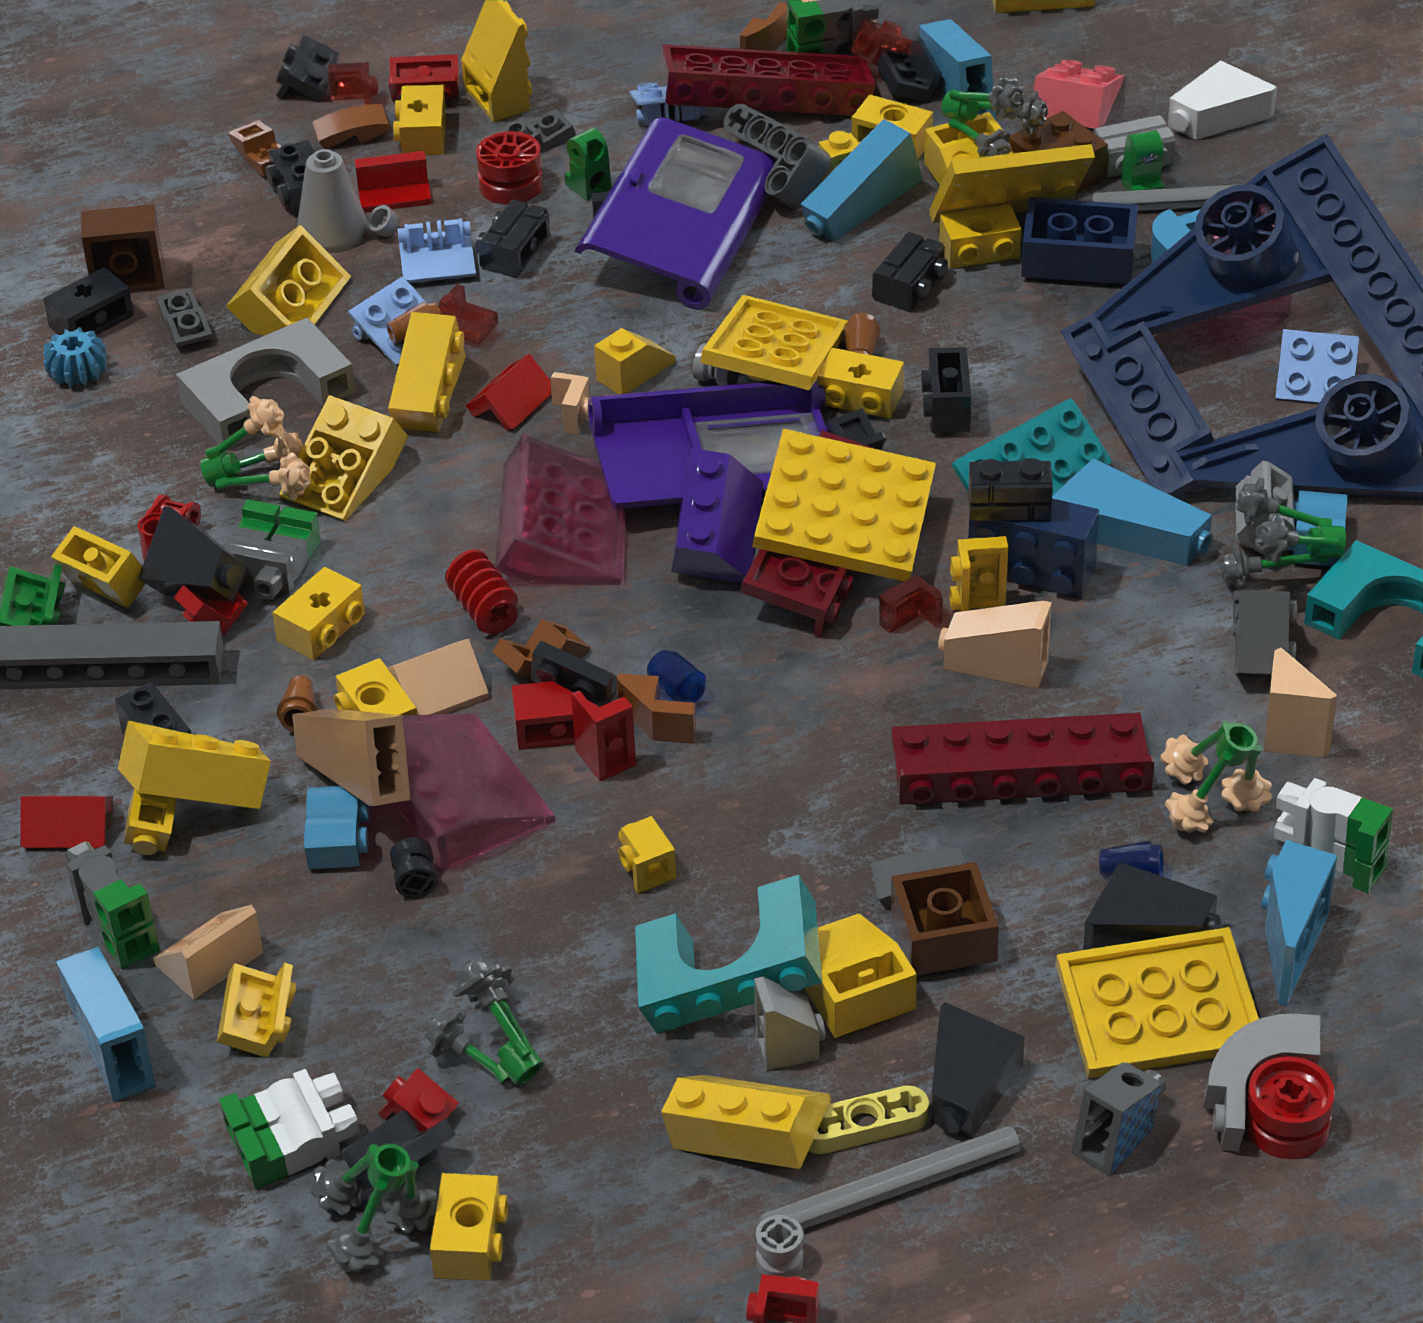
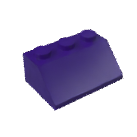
[671,448,763,584]

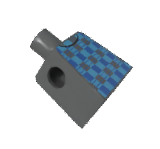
[1072,1062,1166,1176]

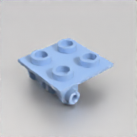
[629,83,706,126]
[398,218,476,283]
[348,276,426,366]
[1275,329,1359,404]

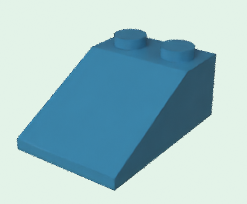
[1261,840,1337,1007]

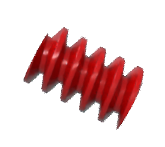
[445,549,518,634]

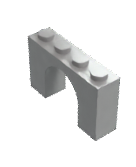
[176,318,356,449]

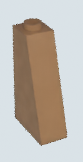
[292,709,411,806]

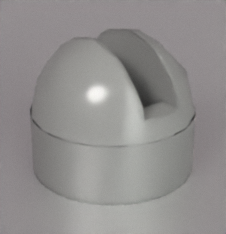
[368,205,400,237]

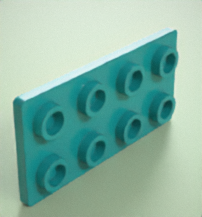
[952,398,1112,496]

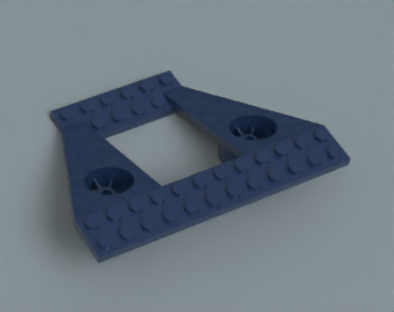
[1060,134,1423,500]

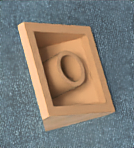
[387,638,489,724]
[1264,647,1337,758]
[152,905,263,1000]

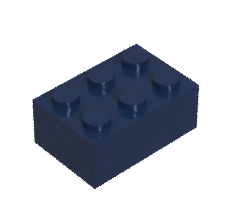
[1021,197,1138,284]
[968,498,1099,599]

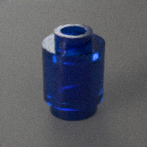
[647,650,706,703]

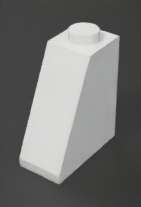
[1168,60,1277,140]

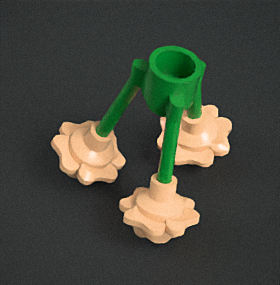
[200,396,311,500]
[1160,721,1272,833]

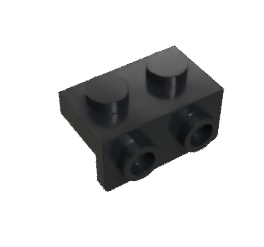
[275,34,340,102]
[871,36,942,102]
[531,640,617,708]
[341,1110,456,1192]

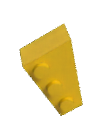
[388,312,466,432]
[118,721,271,809]

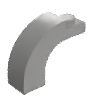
[1203,1014,1320,1152]

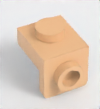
[550,372,590,435]

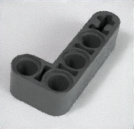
[723,104,831,210]

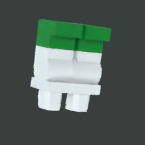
[1274,778,1393,894]
[219,1069,360,1190]

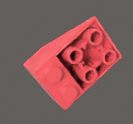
[1033,60,1124,129]

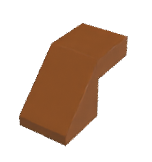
[492,619,591,677]
[617,673,697,744]

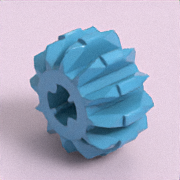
[43,328,107,388]

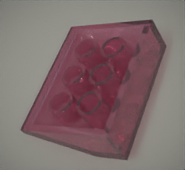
[495,434,626,585]
[393,713,555,871]

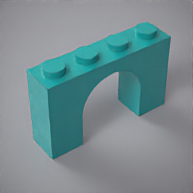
[1304,540,1423,678]
[635,875,822,1033]

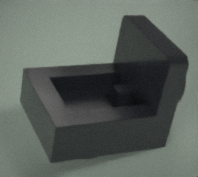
[826,408,887,450]

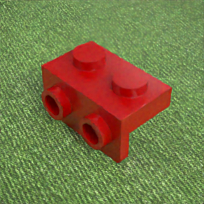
[388,54,460,100]

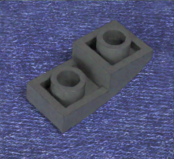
[494,108,576,151]
[156,288,212,347]
[871,848,965,907]

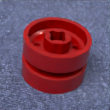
[476,131,543,205]
[1245,1057,1335,1159]

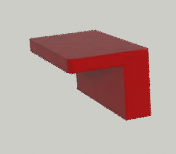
[354,151,432,213]
[465,353,551,431]
[571,691,636,781]
[20,795,113,848]

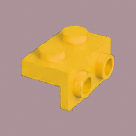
[949,536,1008,612]
[217,962,296,1058]

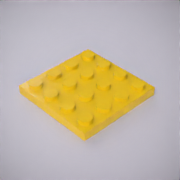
[752,429,936,583]

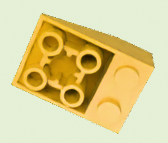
[461,0,532,122]
[924,112,1013,185]
[278,395,409,521]
[805,913,917,1038]

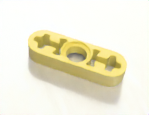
[808,1086,929,1154]

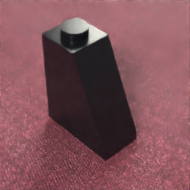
[138,506,247,602]
[1083,862,1221,950]
[931,1002,1025,1140]

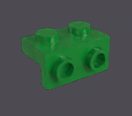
[0,564,66,626]

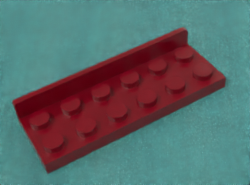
[661,44,875,116]
[741,430,875,637]
[891,712,1154,805]

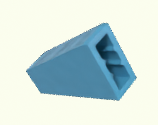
[919,19,996,120]
[801,119,923,242]
[1052,458,1213,566]
[56,947,156,1102]

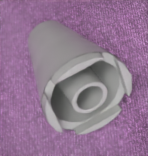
[297,149,368,253]

